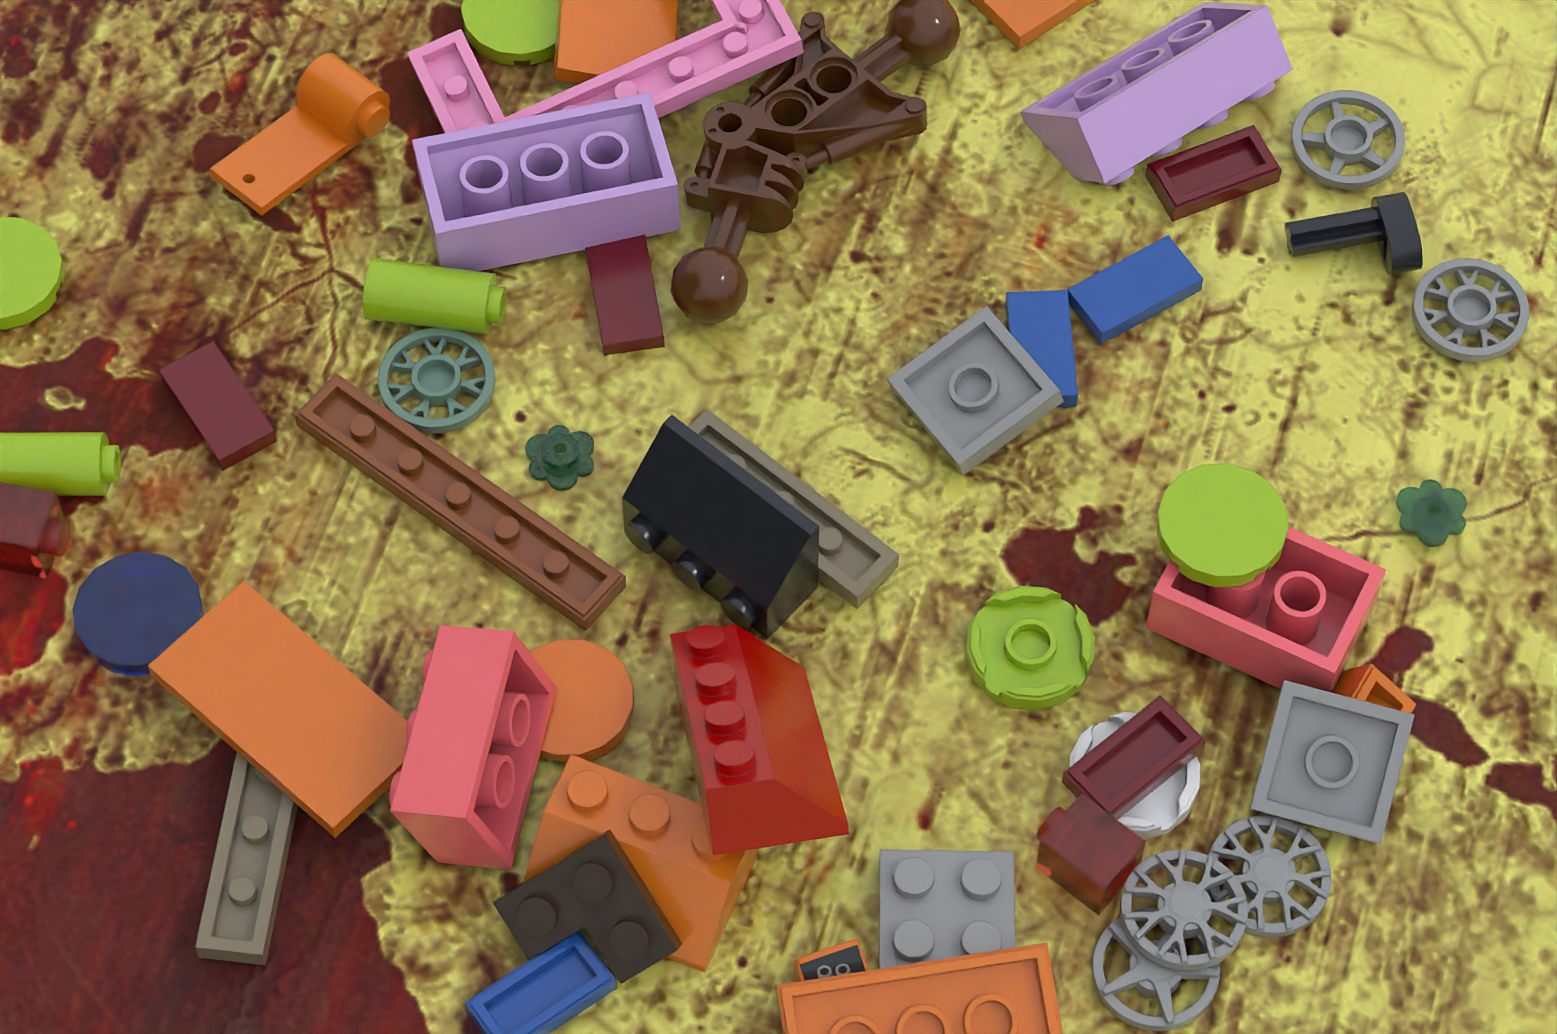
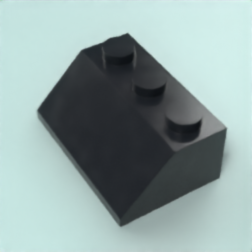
[622,415,819,639]

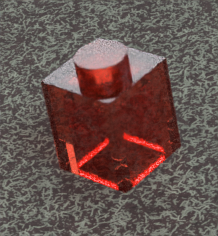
[0,482,71,579]
[1036,794,1146,916]

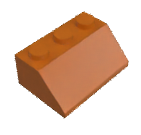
[523,755,757,973]

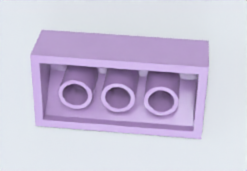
[1020,2,1293,186]
[412,92,680,271]

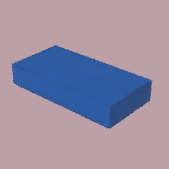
[1067,235,1203,345]
[1005,290,1078,407]
[465,930,617,1034]

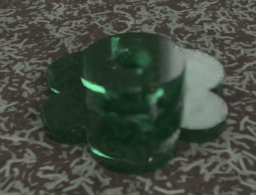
[525,425,594,491]
[1396,479,1467,547]

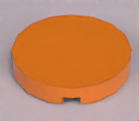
[530,639,634,765]

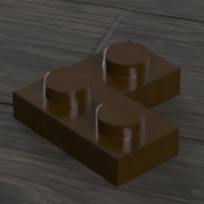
[493,829,682,984]

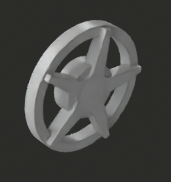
[1291,90,1405,190]
[1092,908,1220,1031]

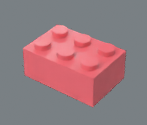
[1146,527,1386,693]
[389,625,557,870]

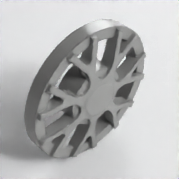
[1412,258,1529,362]
[1207,816,1332,938]
[1120,850,1248,971]

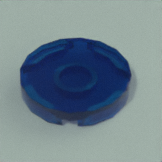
[72,552,205,676]

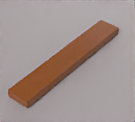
[295,373,626,631]

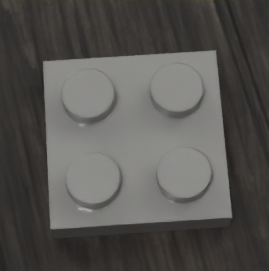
[887,306,1064,475]
[1250,680,1415,844]
[879,849,1015,969]

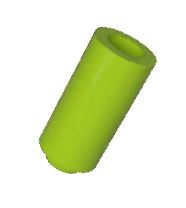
[363,258,506,335]
[0,432,121,496]

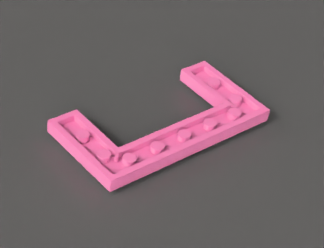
[407,0,804,133]

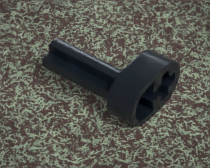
[1284,192,1423,275]

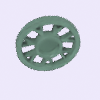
[378,328,496,433]

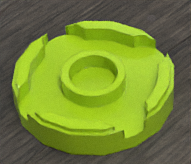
[461,0,559,66]
[0,216,66,330]
[1156,463,1289,587]
[965,586,1095,711]

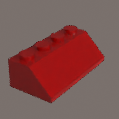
[670,624,849,856]

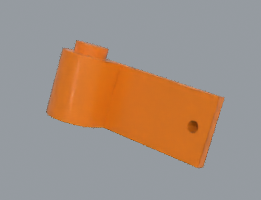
[210,53,390,216]

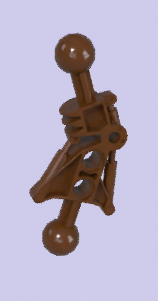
[670,0,961,324]

